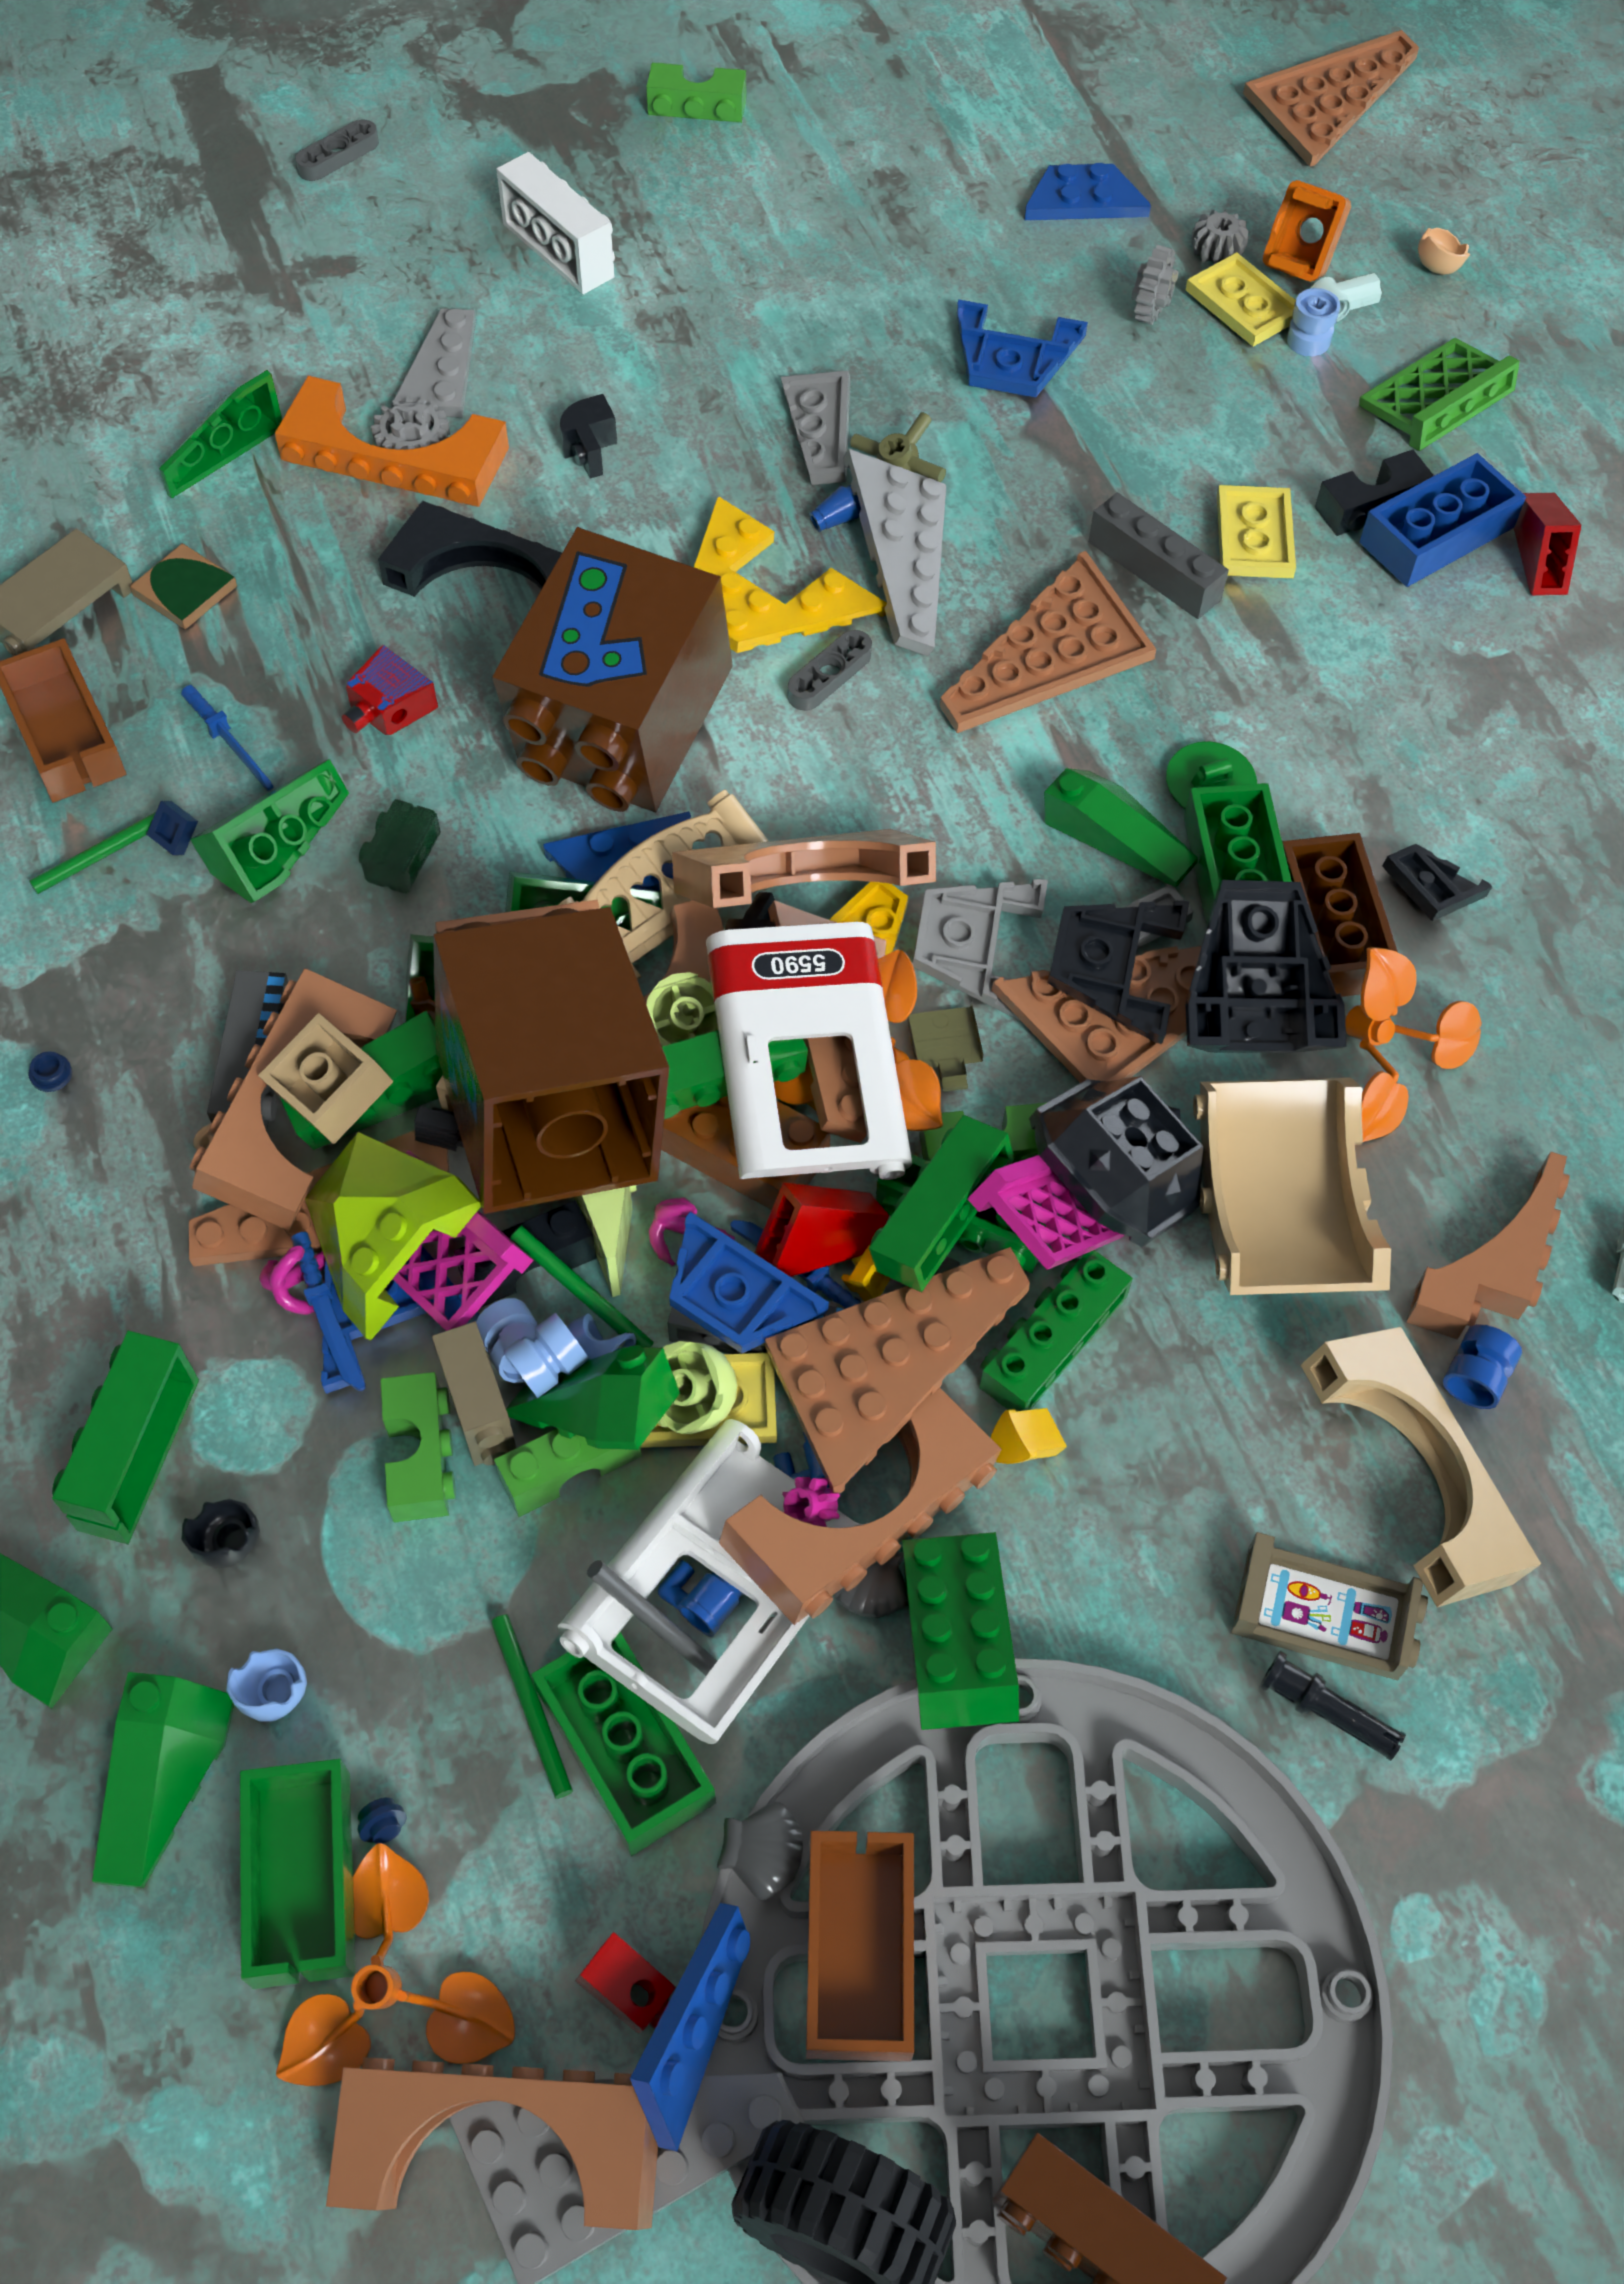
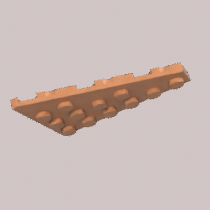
[1243,30,1419,167]
[940,551,1156,733]

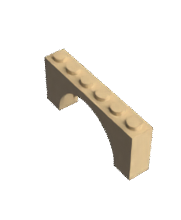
[1300,1327,1541,1607]

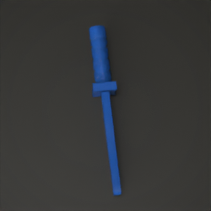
[181,685,274,791]
[730,1220,861,1309]
[291,1232,366,1391]

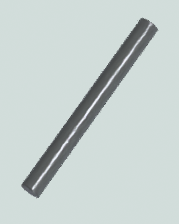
[587,1560,717,1676]

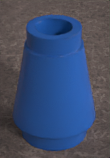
[809,485,861,532]

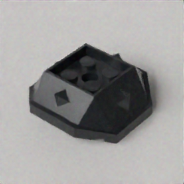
[1029,1076,1204,1247]

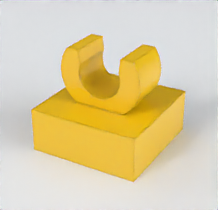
[841,1245,891,1302]

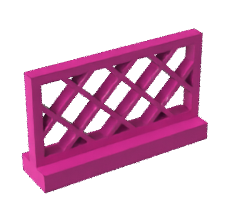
[393,1150,534,1331]
[968,1155,1124,1270]

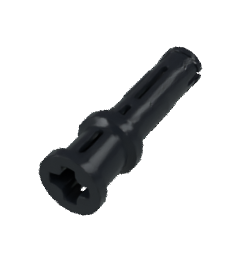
[1259,1651,1406,1761]

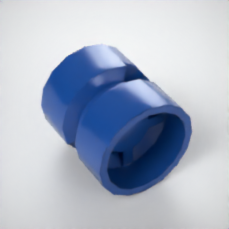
[1443,1324,1522,1409]

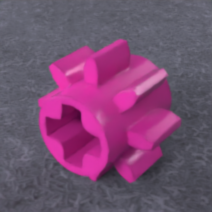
[782,1477,840,1527]

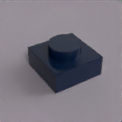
[146,801,198,855]

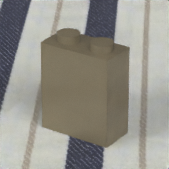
[432,1321,517,1466]

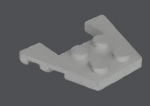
[912,879,1048,1021]

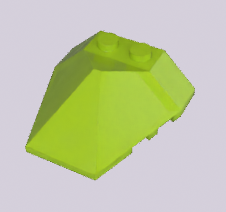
[305,1132,481,1340]

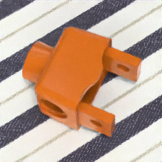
[1263,180,1351,282]

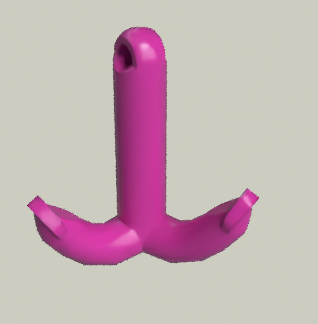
[649,1197,735,1267]
[259,1246,326,1315]

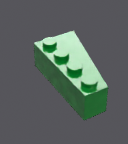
[280,1011,443,1150]

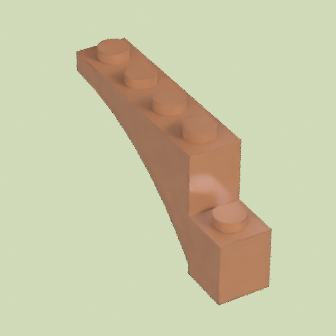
[1407,1151,1570,1340]

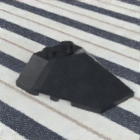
[1185,880,1347,1053]

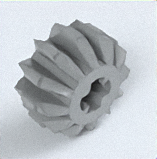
[1191,209,1249,264]

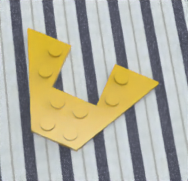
[694,497,887,653]

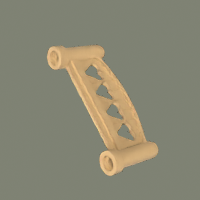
[558,789,770,981]

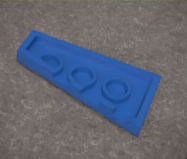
[630,1903,751,2151]

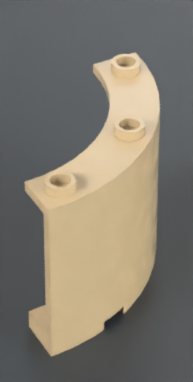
[1193,1077,1391,1295]

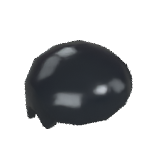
[181,1498,260,1569]

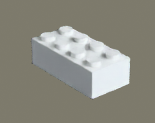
[496,152,615,294]

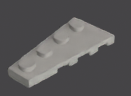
[391,309,476,418]
[781,370,851,485]

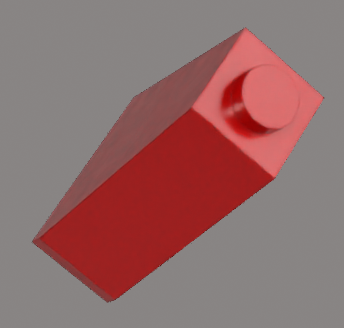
[1513,492,1582,596]
[754,1182,889,1277]

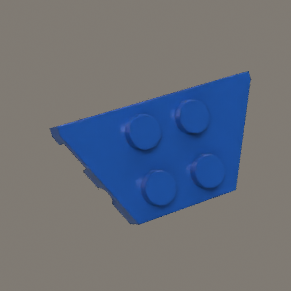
[1024,163,1151,221]
[543,811,691,891]
[669,1212,829,1353]

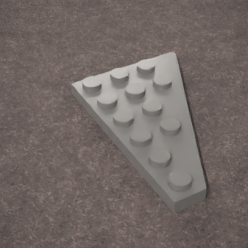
[449,2073,805,2284]

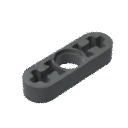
[295,119,379,181]
[788,630,872,711]

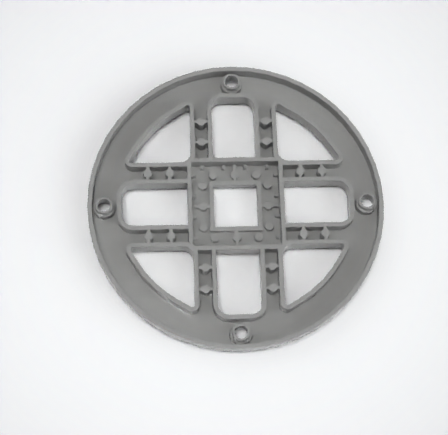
[701,1659,1393,2284]

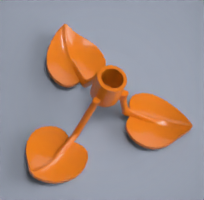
[1345,947,1482,1142]
[774,950,943,1131]
[276,1843,515,2086]

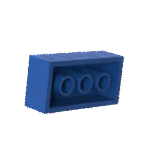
[1359,453,1526,587]

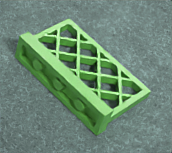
[1359,337,1520,451]

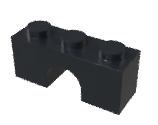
[1315,449,1434,536]
[454,1200,597,1308]

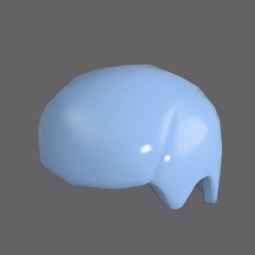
[226,1648,307,1722]

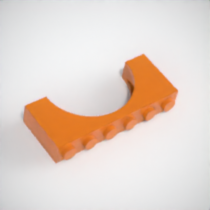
[275,376,509,507]

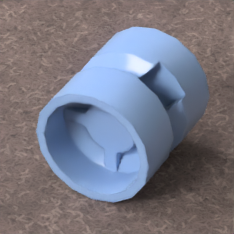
[1287,288,1340,357]
[476,1298,537,1383]
[503,1312,590,1398]

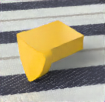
[991,1408,1067,1464]

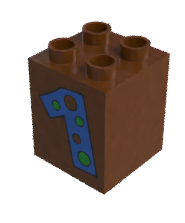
[492,527,733,813]
[433,907,669,1214]

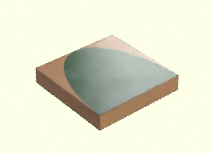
[130,543,237,630]

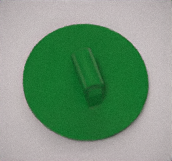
[1166,741,1257,809]

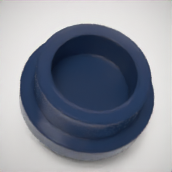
[28,1051,72,1092]
[357,1797,407,1844]

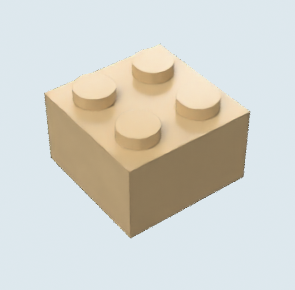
[258,1013,393,1144]

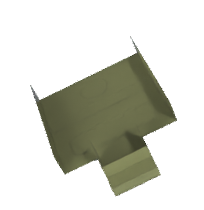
[907,1000,984,1092]

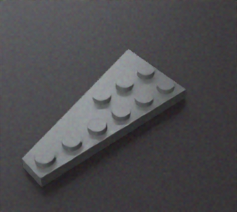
[843,449,946,656]

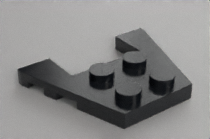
[1047,900,1189,1044]

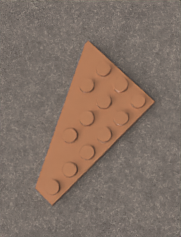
[991,946,1201,1083]
[765,1247,1030,1493]

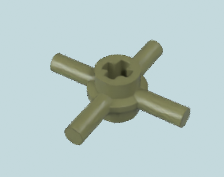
[850,412,946,482]

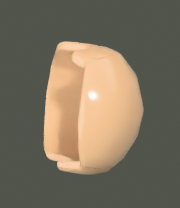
[1418,227,1470,275]

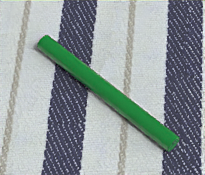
[29,812,156,895]
[510,1225,654,1347]
[491,1614,573,1799]

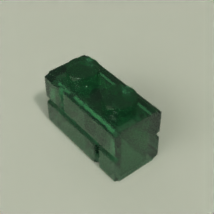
[359,799,441,894]

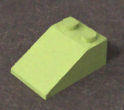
[573,1185,637,1298]

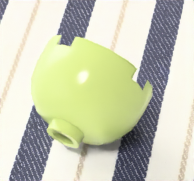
[646,972,718,1047]
[658,1341,738,1434]

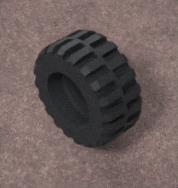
[731,2120,956,2284]

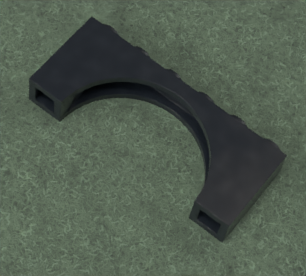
[378,501,562,597]

